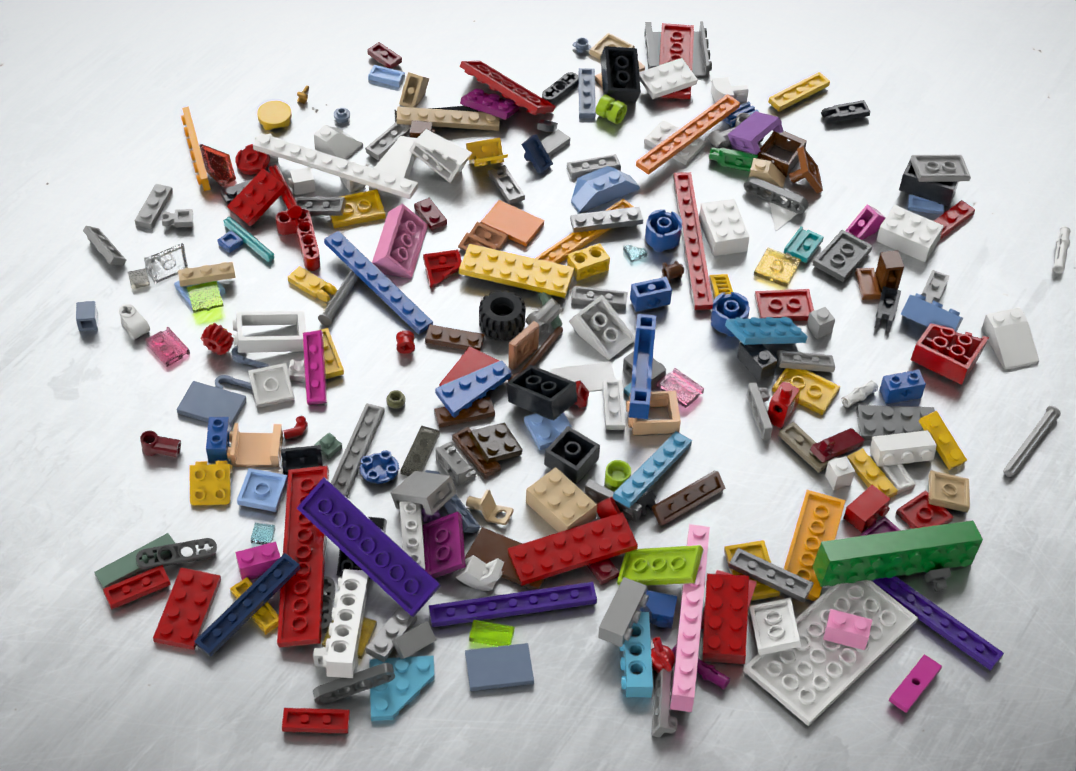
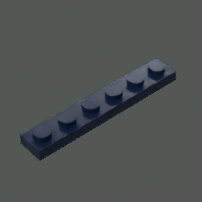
[194,553,301,657]

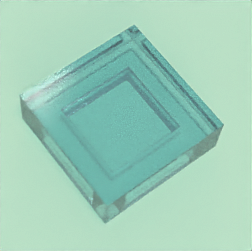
[250,523,276,545]

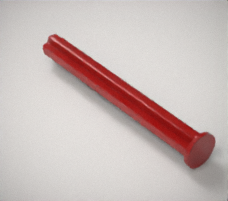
[269,165,302,218]

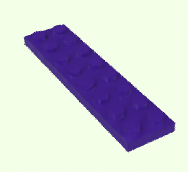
[297,477,441,617]

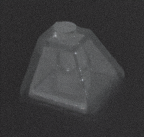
[143,243,188,284]

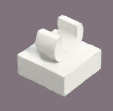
[288,359,305,381]

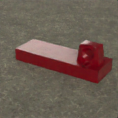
[810,428,865,463]

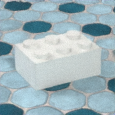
[699,198,750,257]
[876,205,944,262]

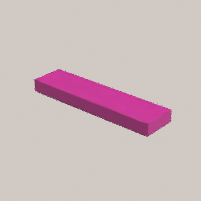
[303,330,327,405]

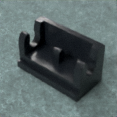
[281,445,323,477]

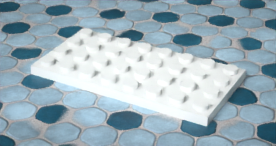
[743,580,918,726]

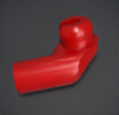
[283,416,308,440]

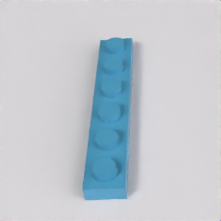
[613,431,692,508]

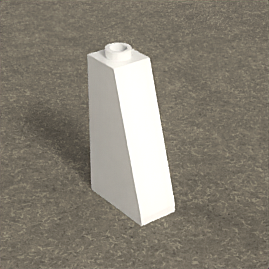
[369,136,417,192]

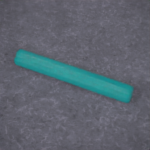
[223,217,275,262]

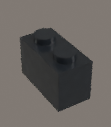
[737,342,777,382]

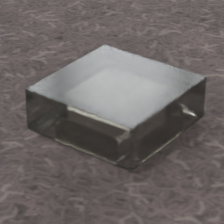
[128,268,150,289]

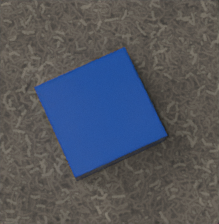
[217,231,243,253]

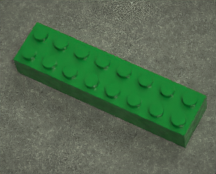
[812,520,983,587]

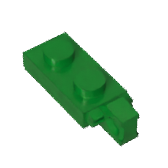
[709,148,758,172]

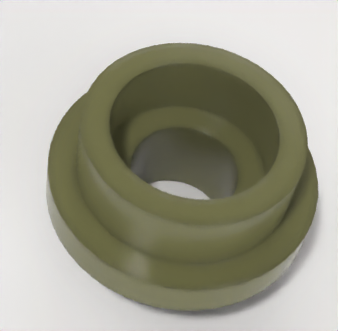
[386,390,406,408]

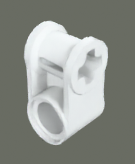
[119,304,151,340]

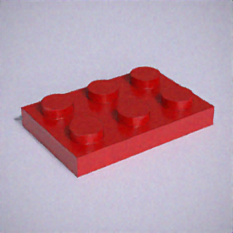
[227,168,287,227]

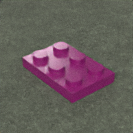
[460,89,520,120]
[422,512,466,579]

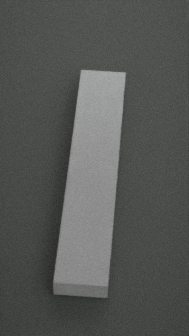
[331,403,385,497]

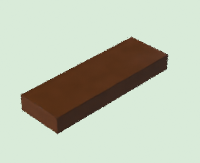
[452,427,501,479]

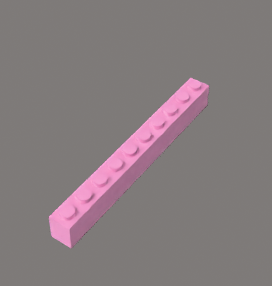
[670,524,710,712]

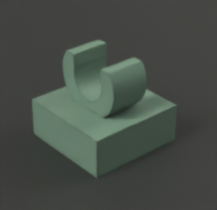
[314,432,342,460]

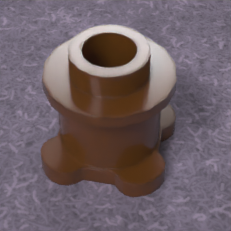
[662,261,684,284]

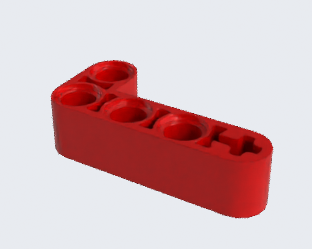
[276,208,321,271]

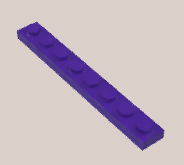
[872,576,1004,671]
[428,582,597,627]

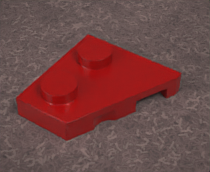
[423,249,462,288]

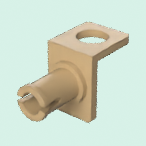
[466,490,514,525]

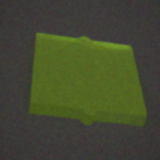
[187,281,224,313]

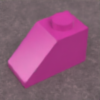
[845,204,886,240]

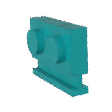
[783,226,824,263]

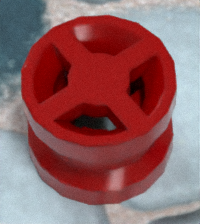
[396,330,415,354]

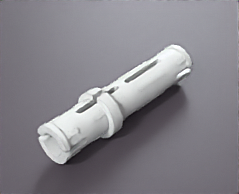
[1053,226,1071,273]

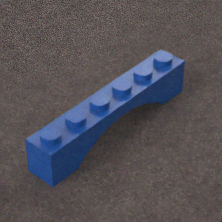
[629,314,656,419]

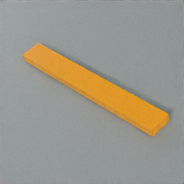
[535,198,634,264]

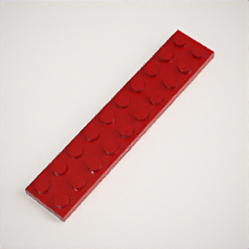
[277,466,329,647]

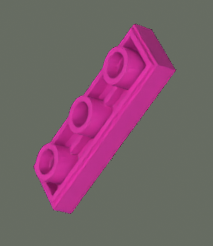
[888,654,942,713]

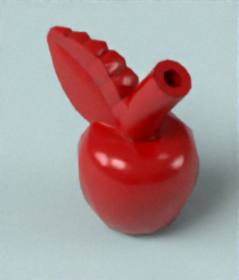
[651,637,675,673]

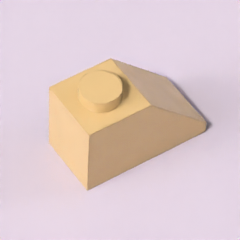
[399,72,430,108]
[749,158,786,188]

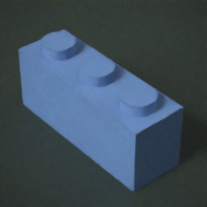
[901,293,963,332]

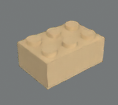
[526,467,597,532]

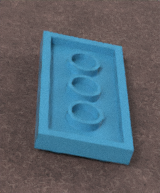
[725,317,808,345]

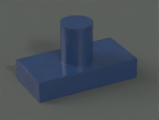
[521,134,553,174]

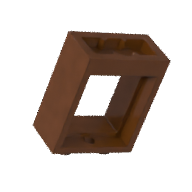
[757,131,807,177]

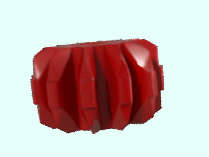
[200,323,234,355]

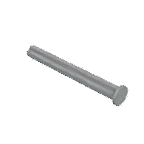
[318,270,359,326]
[1003,406,1061,477]

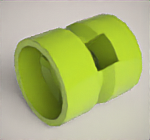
[595,94,627,124]
[604,460,631,492]

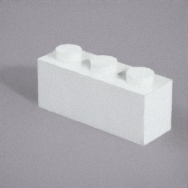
[870,430,936,467]

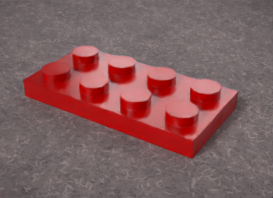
[153,567,221,650]

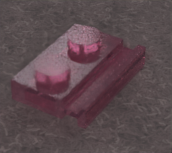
[145,326,190,367]
[657,367,704,408]

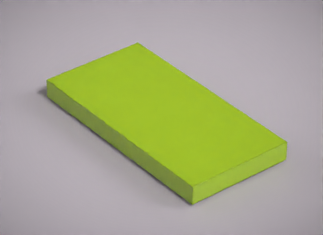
[617,545,703,586]

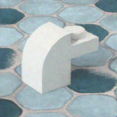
[710,77,749,102]
[456,555,504,591]

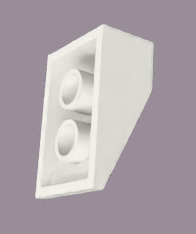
[568,295,635,360]
[981,307,1040,370]

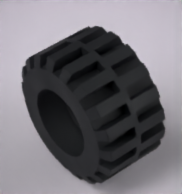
[479,290,526,340]

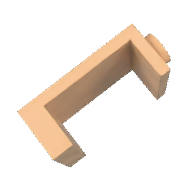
[227,423,283,468]

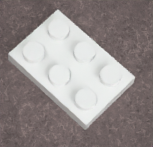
[639,58,698,99]
[644,120,706,165]
[750,598,801,656]

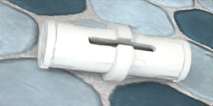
[841,380,878,408]

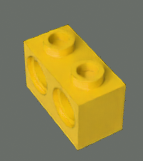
[567,243,610,281]

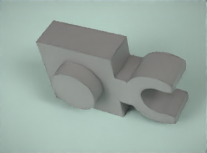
[162,209,194,227]

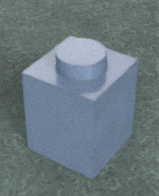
[76,301,98,331]

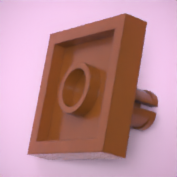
[789,146,823,194]

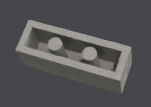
[598,577,649,647]

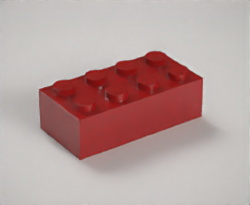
[703,573,749,664]

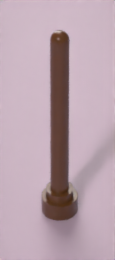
[508,326,563,382]

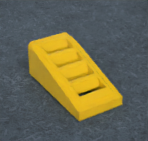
[709,274,733,299]

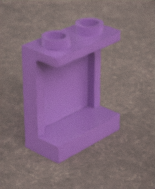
[728,111,784,155]

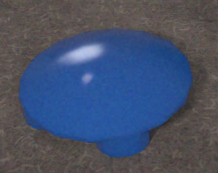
[360,450,400,484]

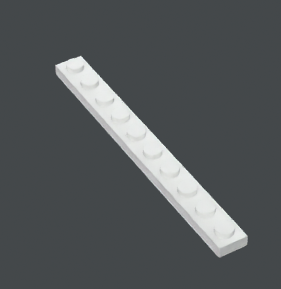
[253,133,418,199]

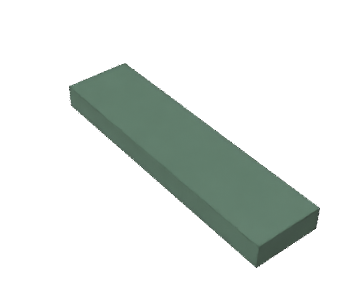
[94,533,175,589]

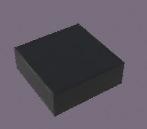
[537,119,558,133]

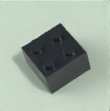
[544,426,600,484]

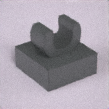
[924,568,951,591]

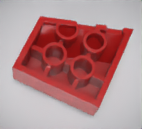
[910,323,989,385]

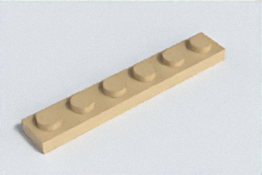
[396,106,499,131]

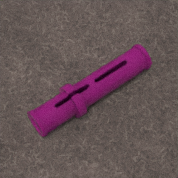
[672,644,731,690]

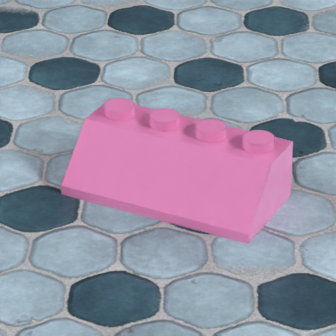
[372,204,428,278]

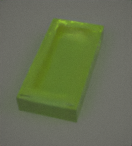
[469,620,515,646]

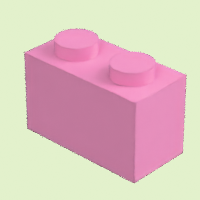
[823,609,872,650]

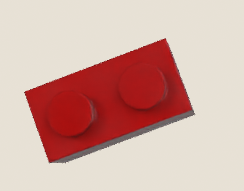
[843,485,891,533]

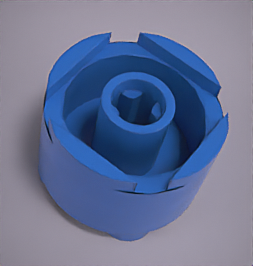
[645,209,682,252]
[711,292,750,337]

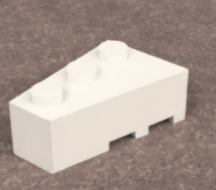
[409,129,472,183]

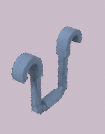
[215,346,269,389]

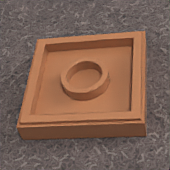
[508,321,539,370]

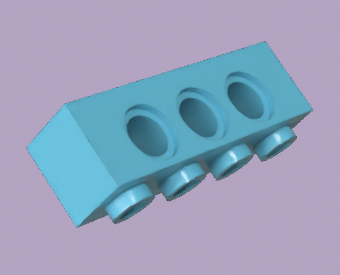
[620,612,653,698]

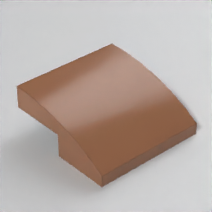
[458,221,509,251]

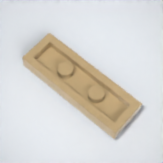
[178,262,236,287]

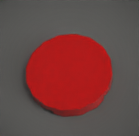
[235,144,270,175]

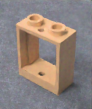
[626,391,681,435]

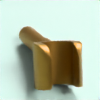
[297,85,309,104]

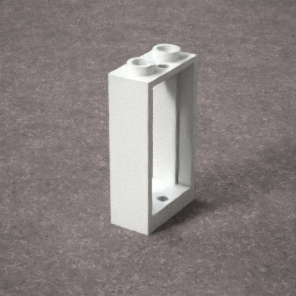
[232,310,307,353]

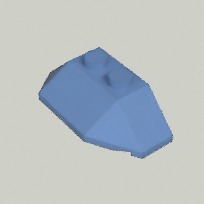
[571,166,640,213]

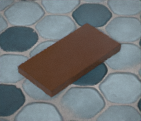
[465,527,546,590]

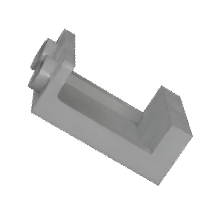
[391,471,457,515]

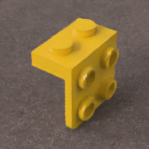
[465,137,508,167]
[189,461,233,505]

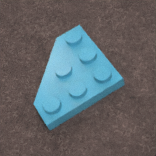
[369,655,435,721]

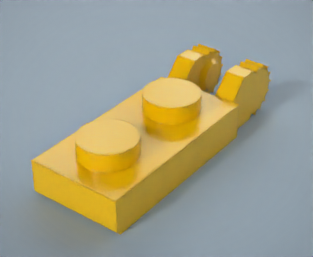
[287,266,337,302]

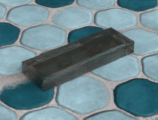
[400,425,440,476]

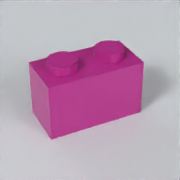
[235,541,280,580]

